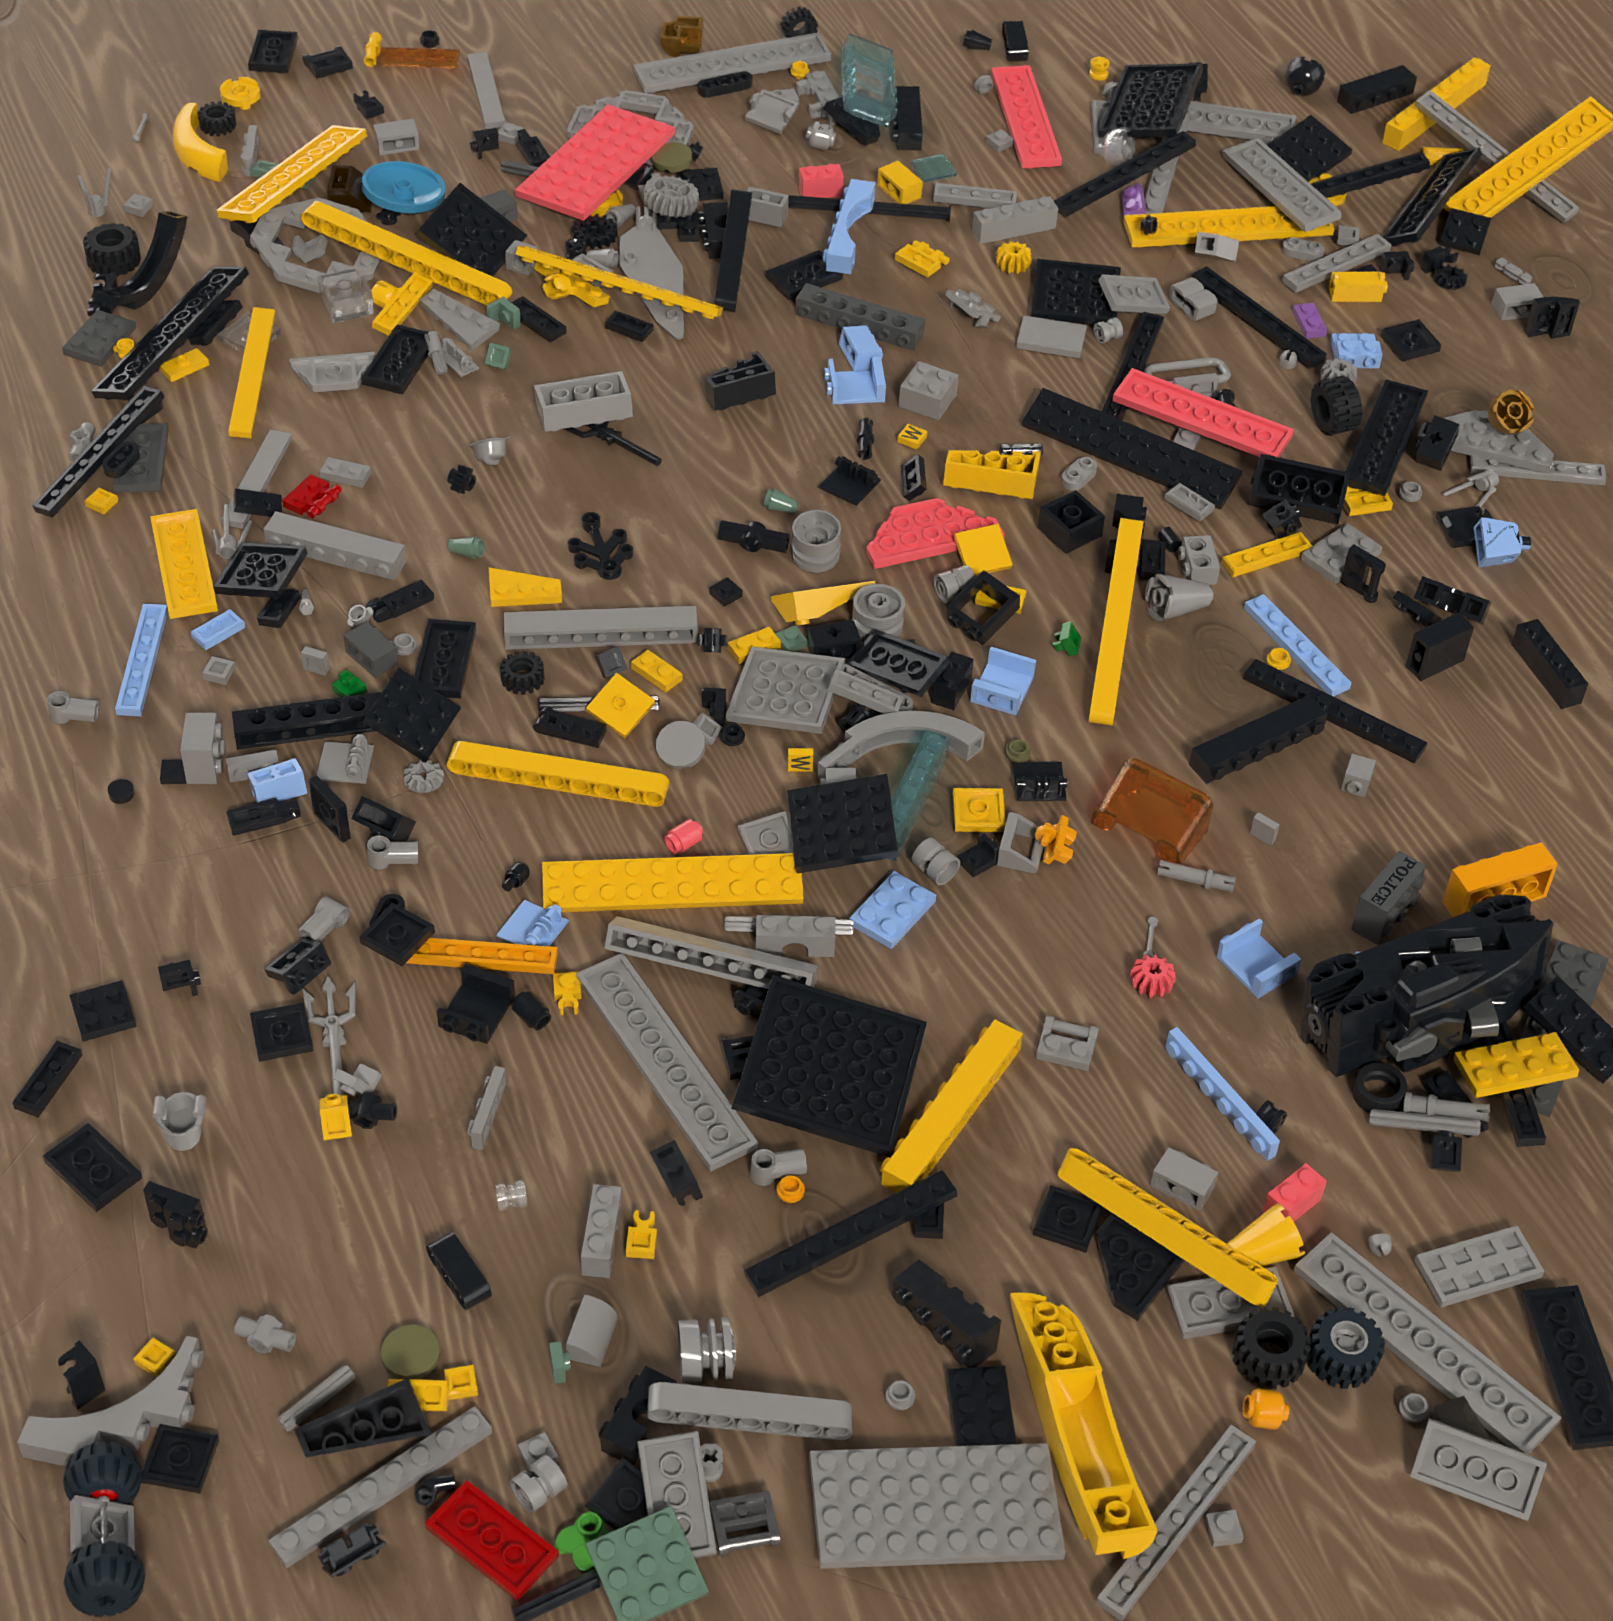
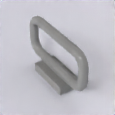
[1143,358,1231,397]

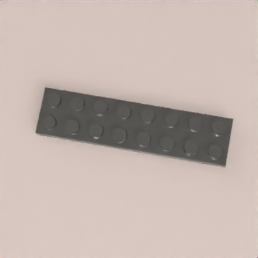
[1497,940,1609,1117]

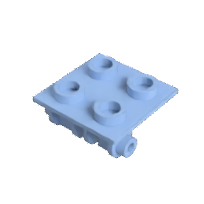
[496,900,569,946]

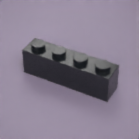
[1337,65,1417,114]
[891,86,923,151]
[1511,619,1589,709]

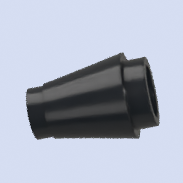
[963,30,992,50]

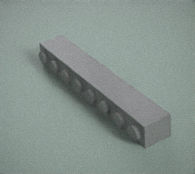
[504,606,698,650]
[604,916,819,989]

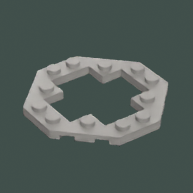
[567,90,694,167]
[250,198,382,293]

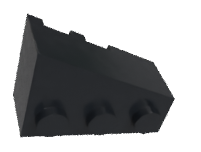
[705,351,776,411]

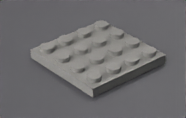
[726,647,845,734]

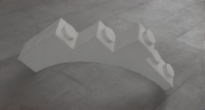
[17,1336,204,1466]

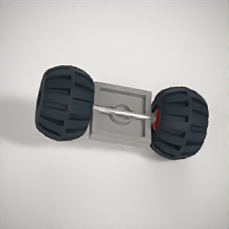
[63,1442,145,1617]

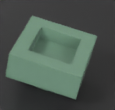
[484,342,513,370]
[775,625,808,652]
[549,1341,571,1384]

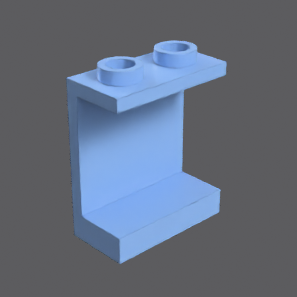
[824,356,886,404]
[970,647,1037,716]
[1216,918,1301,998]

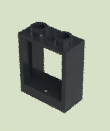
[947,570,1020,645]

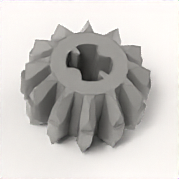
[1320,357,1358,384]

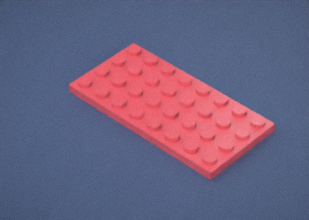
[515,104,675,221]

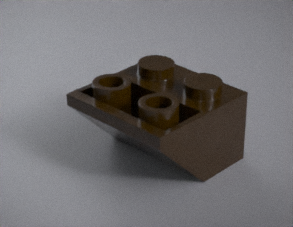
[327,165,373,213]

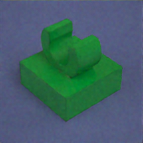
[1052,621,1081,656]
[331,669,367,697]

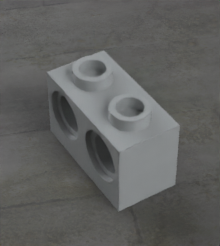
[1178,535,1220,585]

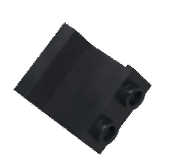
[437,964,515,1044]

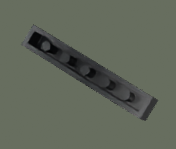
[1189,695,1328,784]

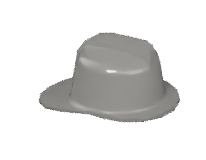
[469,436,513,465]

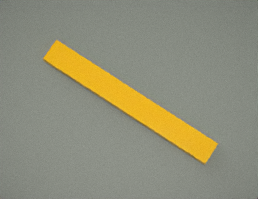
[228,307,275,439]

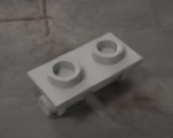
[441,338,479,377]

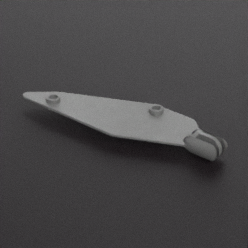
[620,206,684,339]

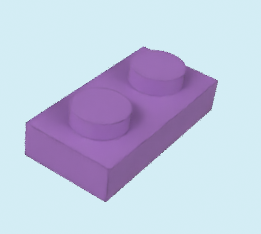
[1121,183,1146,215]
[1292,303,1327,339]

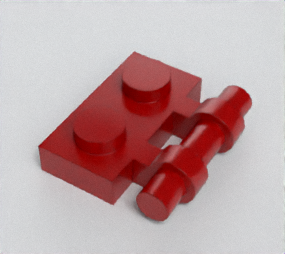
[282,474,342,519]

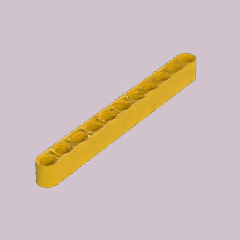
[300,201,512,306]
[1088,518,1144,726]

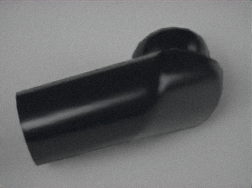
[415,1474,456,1506]

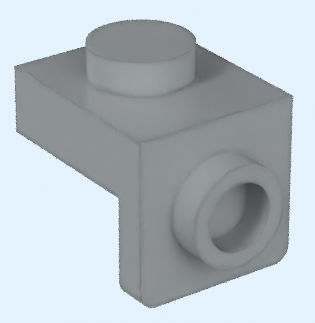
[292,234,327,263]
[333,1064,382,1096]

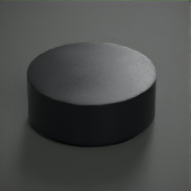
[107,779,134,804]

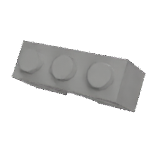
[756,915,835,957]
[581,1184,622,1278]

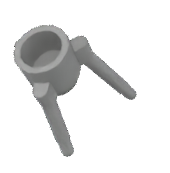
[77,168,111,217]
[1442,469,1499,508]
[212,504,252,559]

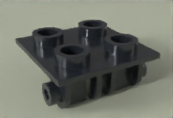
[819,456,881,506]
[1012,762,1067,801]

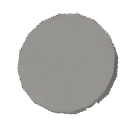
[656,721,706,769]

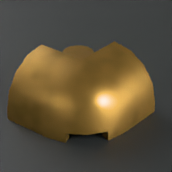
[660,16,703,57]

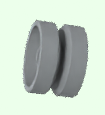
[852,584,905,641]

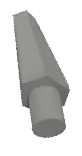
[299,589,314,615]

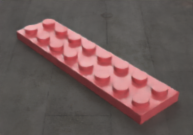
[991,65,1062,169]
[1113,368,1294,457]

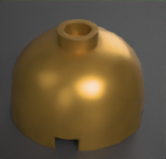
[1488,389,1534,435]

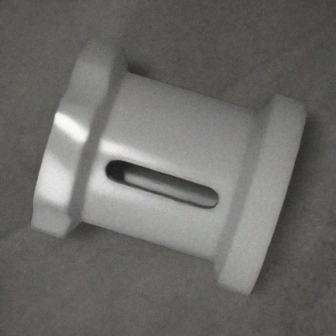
[701,1444,723,1483]

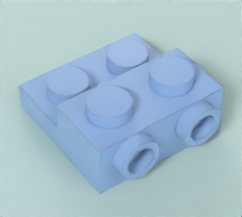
[1331,333,1382,368]

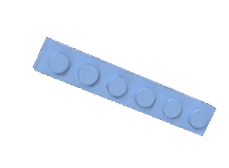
[1244,594,1352,697]
[115,604,168,716]
[1165,1027,1280,1161]

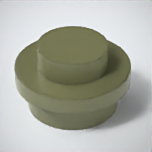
[1006,739,1031,762]

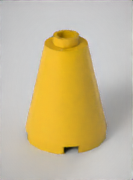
[1227,1203,1305,1266]

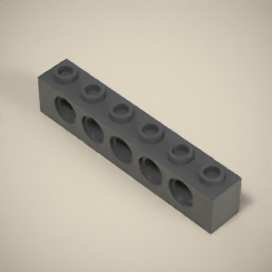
[795,283,925,351]

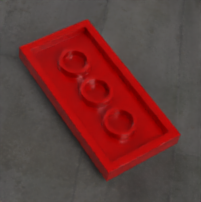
[425,1480,559,1601]

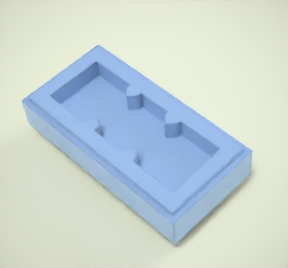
[191,609,245,650]

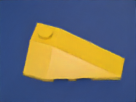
[771,581,875,626]

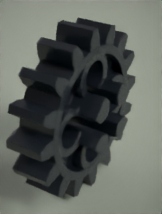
[572,214,618,250]

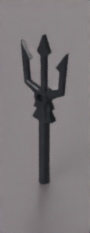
[564,421,662,466]

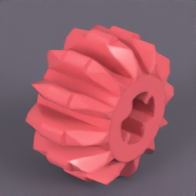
[1130,954,1176,999]

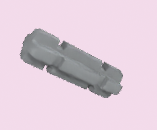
[1495,258,1532,285]

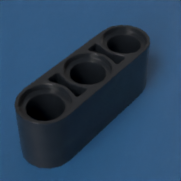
[1002,21,1028,61]
[426,1232,492,1310]

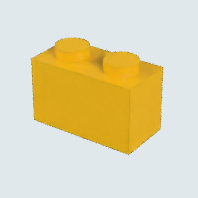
[877,161,923,204]

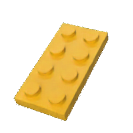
[1454,1032,1579,1098]

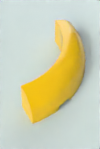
[173,103,229,182]

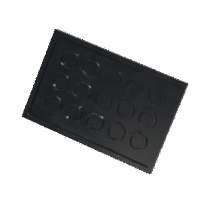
[1098,63,1203,138]

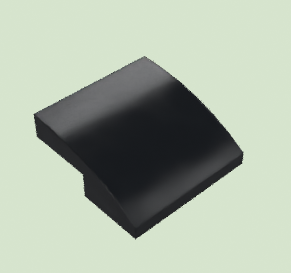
[1525,297,1580,339]

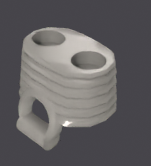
[152,1092,206,1151]

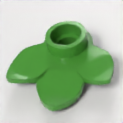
[555,1512,611,1572]

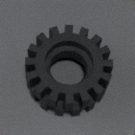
[780,7,818,38]
[198,101,236,136]
[500,651,545,695]

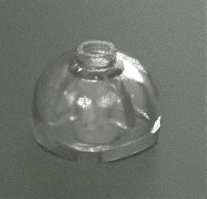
[1098,128,1133,168]

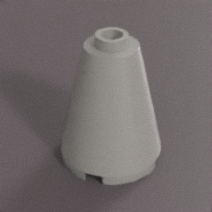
[1145,574,1214,621]

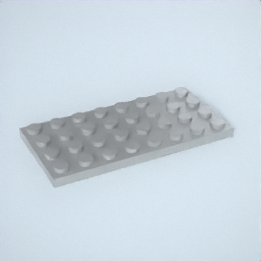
[809,1443,1066,1569]

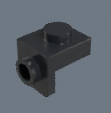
[158,960,201,996]

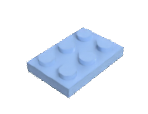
[849,871,936,950]

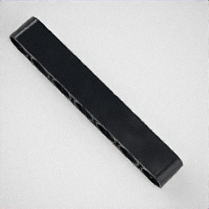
[714,189,752,312]

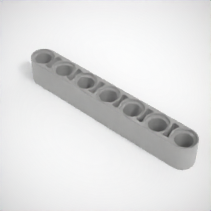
[648,1382,852,1440]

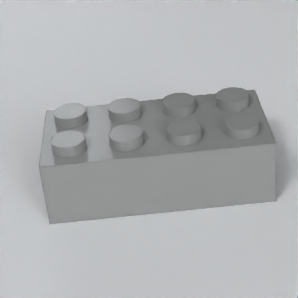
[534,371,633,432]

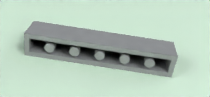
[263,511,406,580]

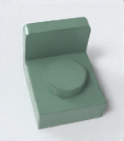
[486,297,520,330]

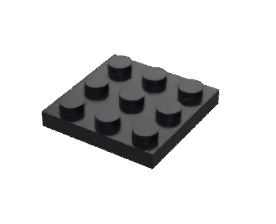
[1267,115,1352,182]
[213,542,307,598]
[362,668,462,762]

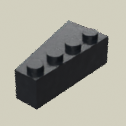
[892,1260,1001,1368]
[294,1378,432,1458]

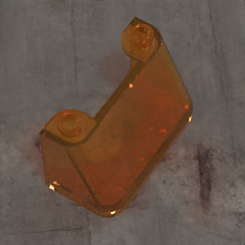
[1091,757,1213,865]

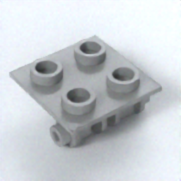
[317,734,374,784]

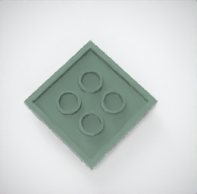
[586,1506,709,1621]

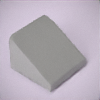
[693,713,722,745]

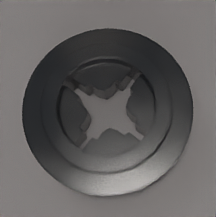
[1433,264,1467,289]

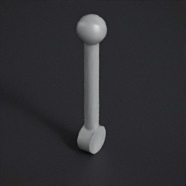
[132,113,149,142]
[1143,917,1158,958]

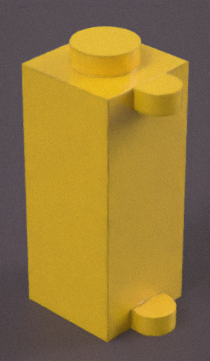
[1328,272,1387,302]

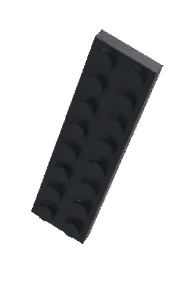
[1382,147,1482,247]
[1345,379,1428,496]

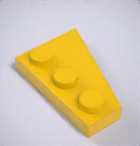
[488,567,562,607]

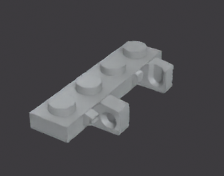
[796,71,840,125]

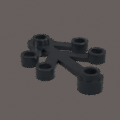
[568,512,633,580]

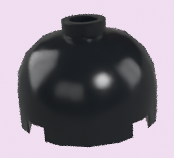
[1285,57,1325,96]

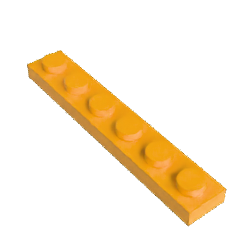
[406,938,558,974]

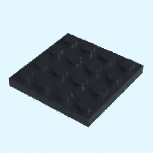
[415,183,527,277]
[1031,259,1121,325]
[787,774,899,874]

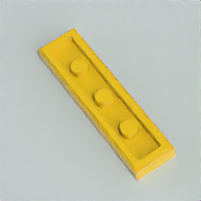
[1221,532,1312,577]

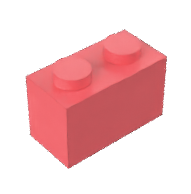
[798,164,844,198]
[1263,1163,1327,1222]

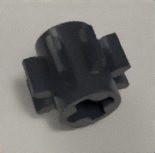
[447,464,476,494]
[698,628,727,653]

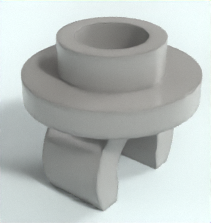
[1101,81,1118,101]

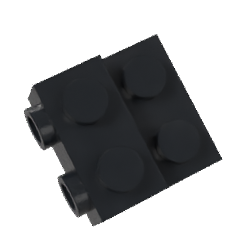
[143,1181,208,1249]

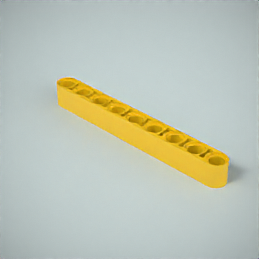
[446,741,670,807]
[1057,1148,1278,1307]

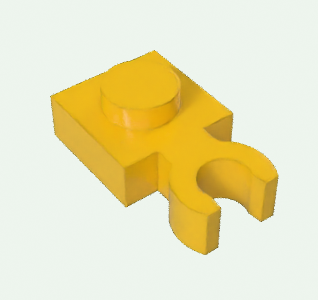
[553,972,581,1015]
[626,1210,657,1259]

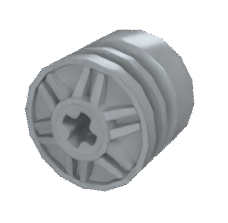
[792,510,841,573]
[678,1317,736,1384]

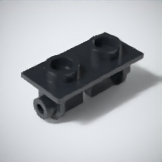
[318,1522,387,1577]

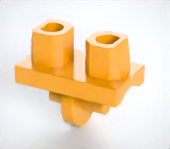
[1035,815,1077,865]

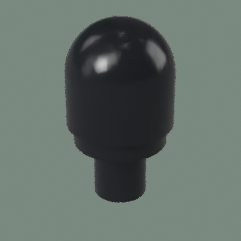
[502,862,530,892]

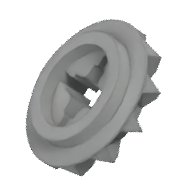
[403,760,444,793]

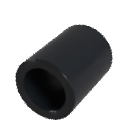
[1158,527,1182,552]

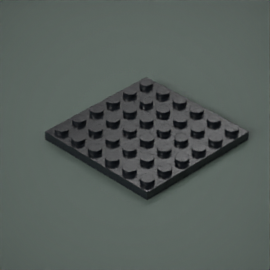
[731,975,927,1158]

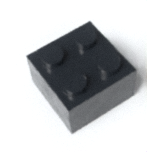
[1038,490,1105,554]

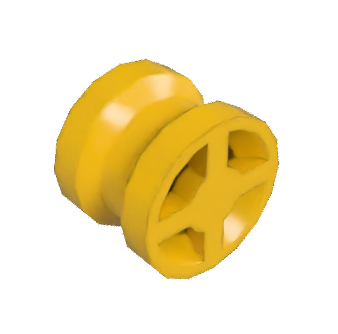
[1089,57,1110,81]

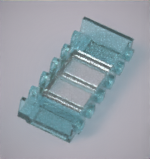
[841,33,898,128]

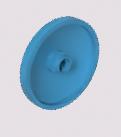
[362,161,446,213]

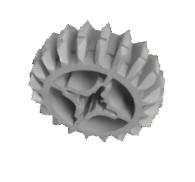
[643,175,699,218]

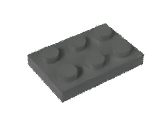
[62,310,136,367]

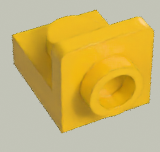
[319,1094,352,1140]

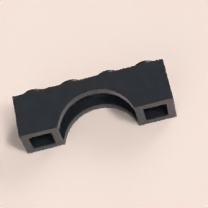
[1105,494,1147,573]

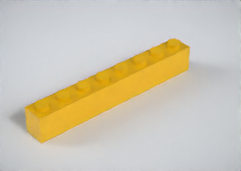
[1382,57,1491,151]
[880,1019,1023,1193]

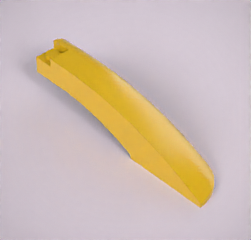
[1010,1293,1158,1559]

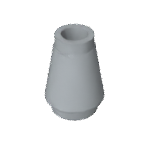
[606,203,636,227]
[586,248,619,270]

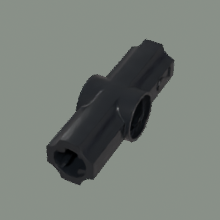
[718,520,790,553]

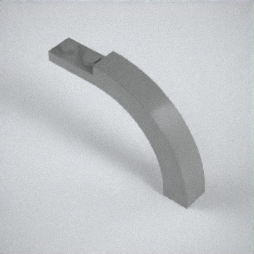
[817,711,985,781]

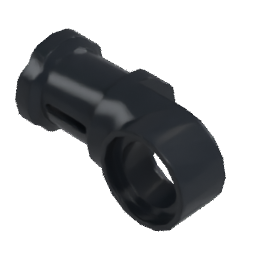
[838,703,880,733]

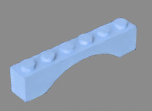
[823,179,876,274]

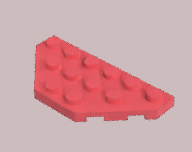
[866,498,1005,569]

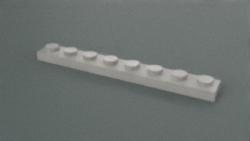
[1145,113,1191,214]
[268,1406,492,1569]
[1096,1425,1256,1621]

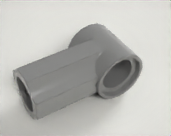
[47,691,99,724]
[367,836,418,870]
[298,896,350,942]
[750,1149,807,1186]

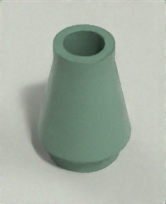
[763,488,799,514]
[448,536,485,559]

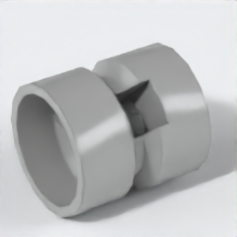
[934,565,975,604]
[912,837,960,885]
[509,1455,568,1513]

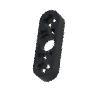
[698,71,753,98]

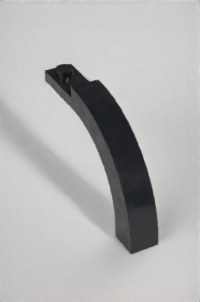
[95,211,188,310]

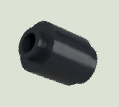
[512,991,551,1031]

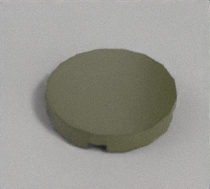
[651,142,693,173]
[381,1324,440,1380]

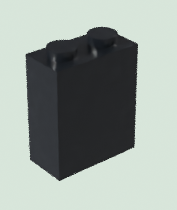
[1405,613,1474,681]

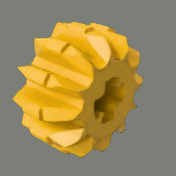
[996,241,1031,275]

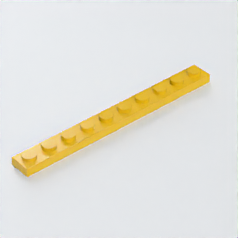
[515,245,723,319]

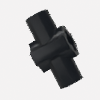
[348,1092,397,1129]

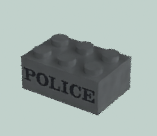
[1351,851,1426,945]

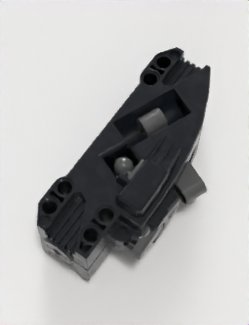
[1300,894,1553,1077]

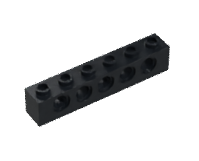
[232,692,381,750]

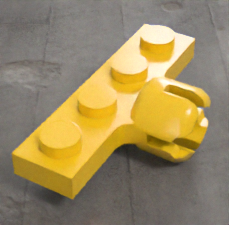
[534,261,610,307]
[370,272,433,336]

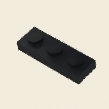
[512,296,567,343]
[188,300,243,346]
[12,1041,82,1118]

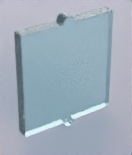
[911,154,957,183]

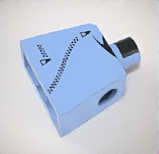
[1473,518,1531,567]

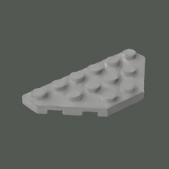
[1416,410,1554,473]

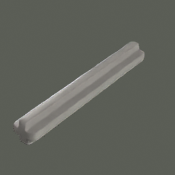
[1369,1109,1481,1136]

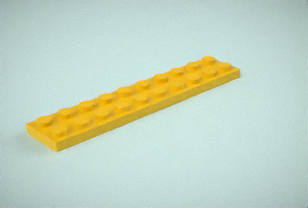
[1444,96,1613,218]
[217,126,367,223]
[1123,206,1335,248]
[542,853,804,912]

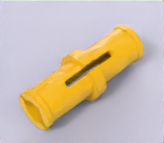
[364,32,382,67]

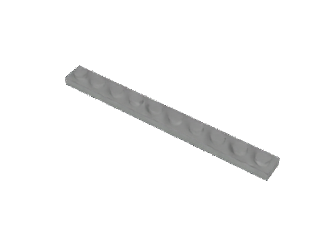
[1415,90,1580,223]

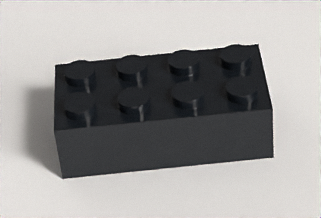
[1249,454,1351,525]

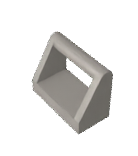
[997,812,1044,873]

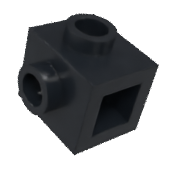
[1262,499,1302,539]

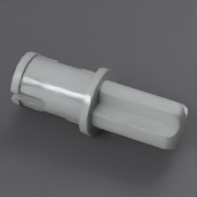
[425,331,448,375]

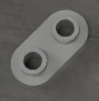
[1282,237,1325,261]
[1061,457,1097,491]

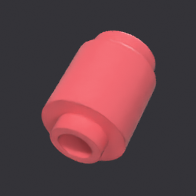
[664,819,703,854]

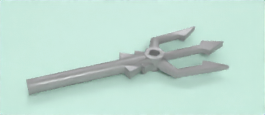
[302,976,356,1096]

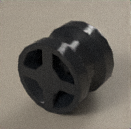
[565,238,587,260]
[1256,1100,1287,1134]

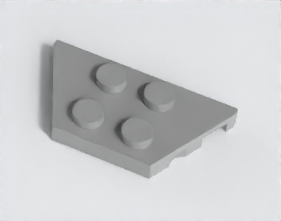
[289,352,375,393]

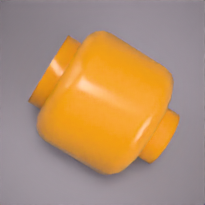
[1243,1388,1289,1430]

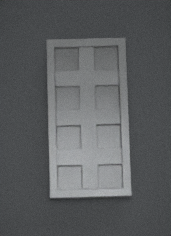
[1414,1225,1545,1308]

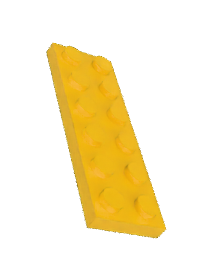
[150,509,218,619]

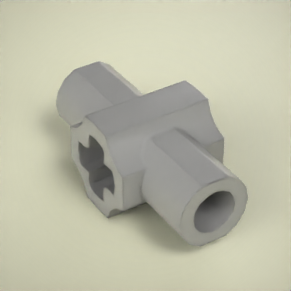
[69,422,95,462]
[234,1314,296,1354]

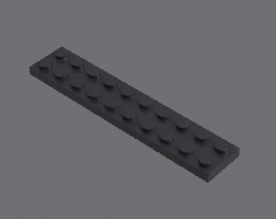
[91,266,249,401]
[1022,388,1242,510]

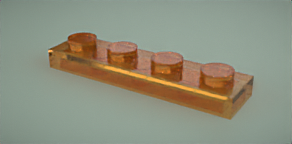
[379,47,460,68]

